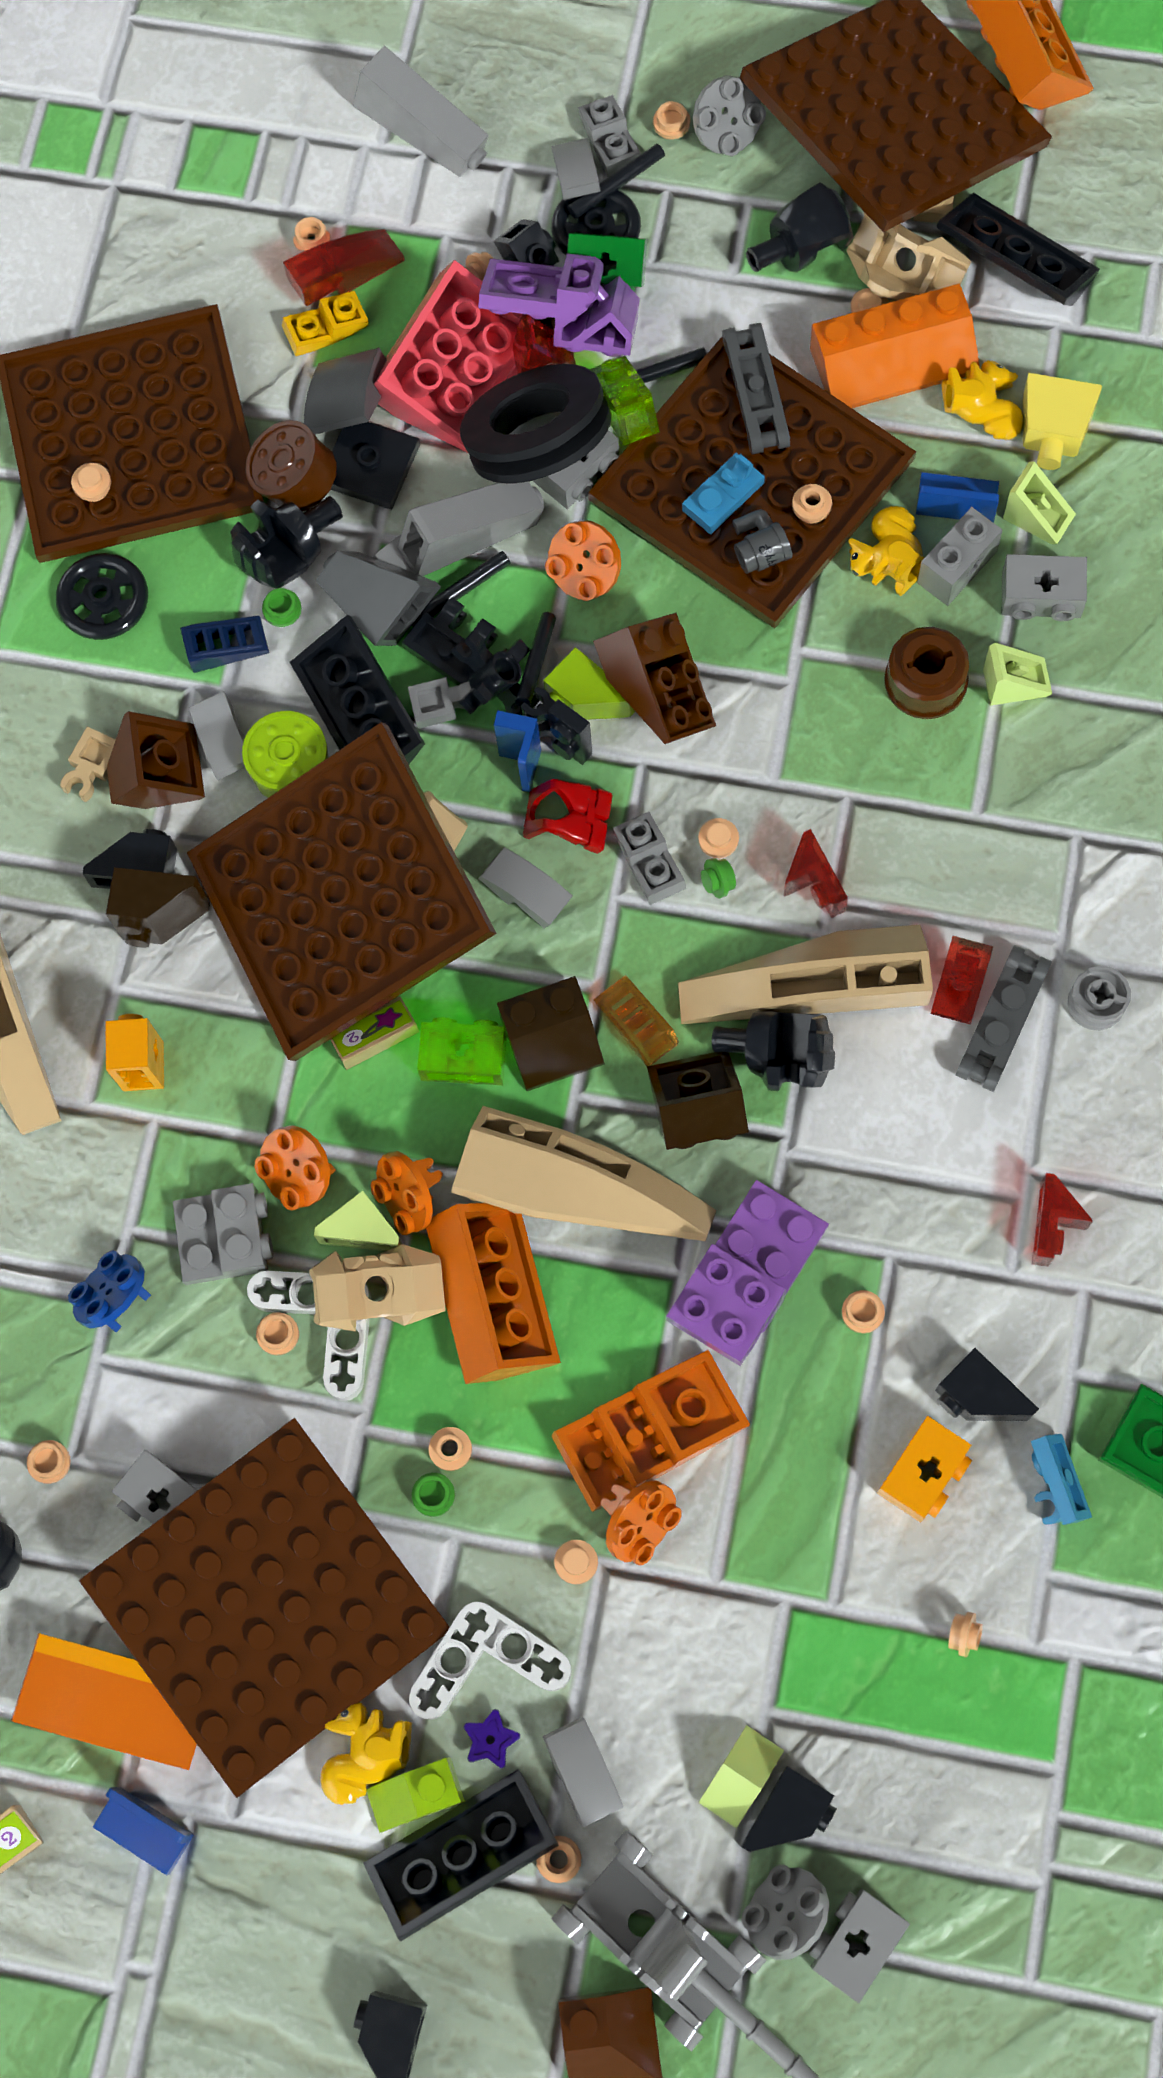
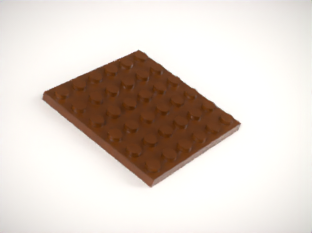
[740,0,1052,233]
[0,304,264,563]
[588,327,916,629]
[187,722,497,1061]
[78,1418,450,1798]

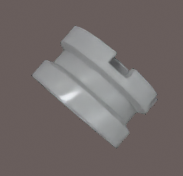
[1067,965,1131,1031]

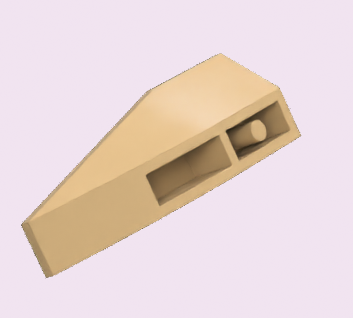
[678,925,933,1024]
[0,934,62,1135]
[451,1106,716,1241]

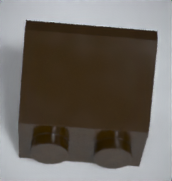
[106,867,210,948]
[497,976,605,1091]
[647,1052,749,1150]

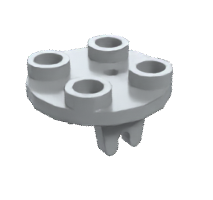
[693,75,766,156]
[741,1865,829,1960]

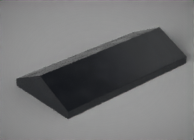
[936,193,1100,305]
[290,615,425,764]
[363,1769,559,1942]

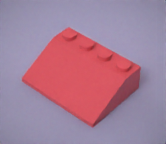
[374,260,540,453]

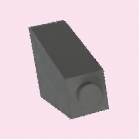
[315,551,441,646]

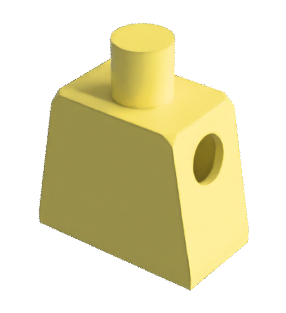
[1023,373,1102,470]

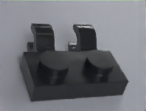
[402,597,498,685]
[521,687,593,765]

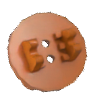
[545,521,621,601]
[254,1125,336,1211]
[371,1151,443,1235]
[600,1480,682,1566]

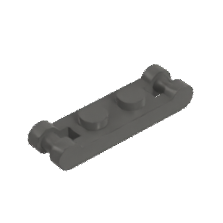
[722,323,790,454]
[955,945,1052,1092]

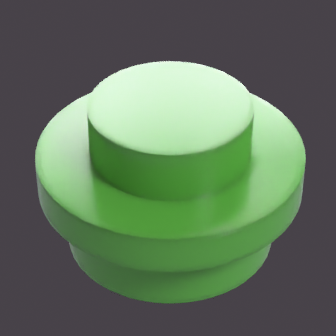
[262,588,302,627]
[701,858,736,899]
[412,1473,455,1517]

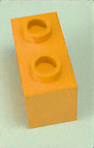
[105,1014,164,1091]
[877,1416,972,1523]

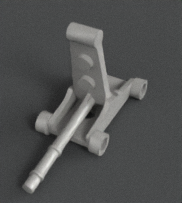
[551,1830,818,2078]

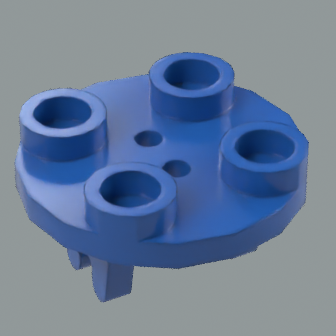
[68,1250,151,1332]

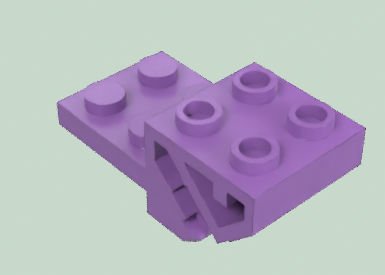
[478,253,640,357]
[666,1180,829,1366]

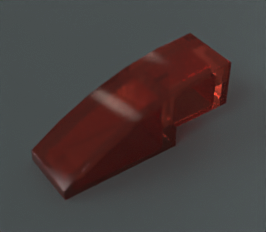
[283,229,405,307]

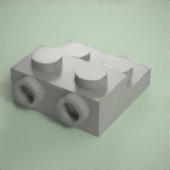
[173,1183,273,1285]

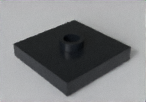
[331,422,420,510]

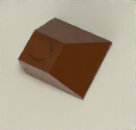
[107,711,205,809]
[558,1987,662,2078]

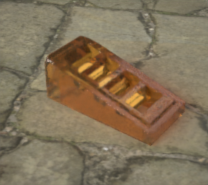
[593,975,679,1066]

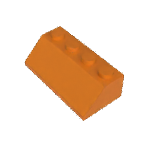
[966,0,1094,110]
[810,283,980,408]
[426,1203,561,1384]

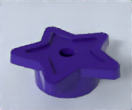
[464,1709,521,1768]

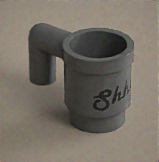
[732,509,792,574]

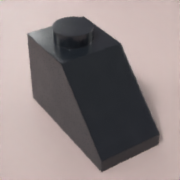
[82,829,177,889]
[935,1348,1039,1421]
[741,1766,837,1852]
[354,1991,427,2078]

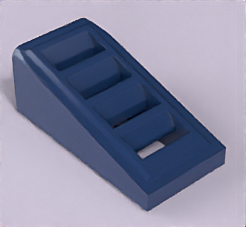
[180,615,270,673]

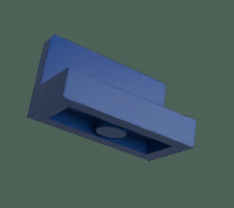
[916,472,999,523]
[494,710,541,792]
[93,1787,194,1875]

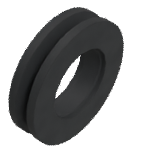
[460,364,612,484]

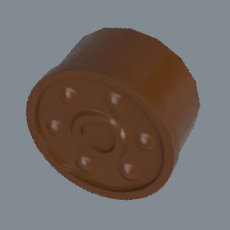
[246,420,337,512]
[884,626,969,719]

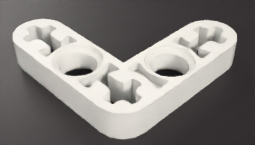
[247,1271,371,1401]
[409,1602,572,1719]

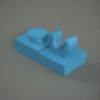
[682,453,765,535]
[1031,1434,1092,1525]

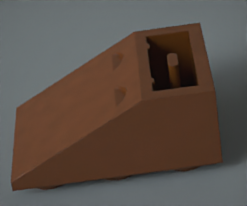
[593,613,716,744]

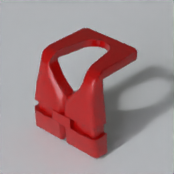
[523,779,613,854]

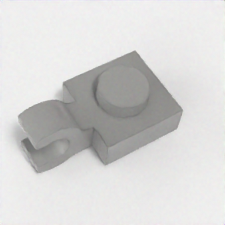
[408,677,482,729]

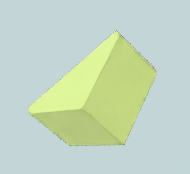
[1003,461,1076,544]
[983,643,1052,706]
[314,1191,403,1251]
[698,1725,784,1828]

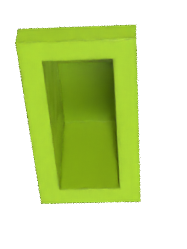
[543,647,635,720]
[366,1758,465,1833]

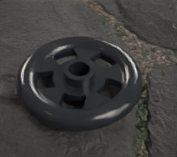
[551,190,641,265]
[55,553,148,640]

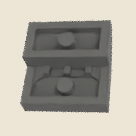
[304,348,387,435]

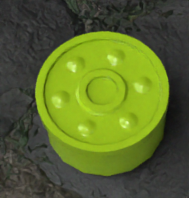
[242,711,329,798]

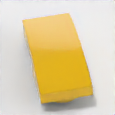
[282,291,369,357]

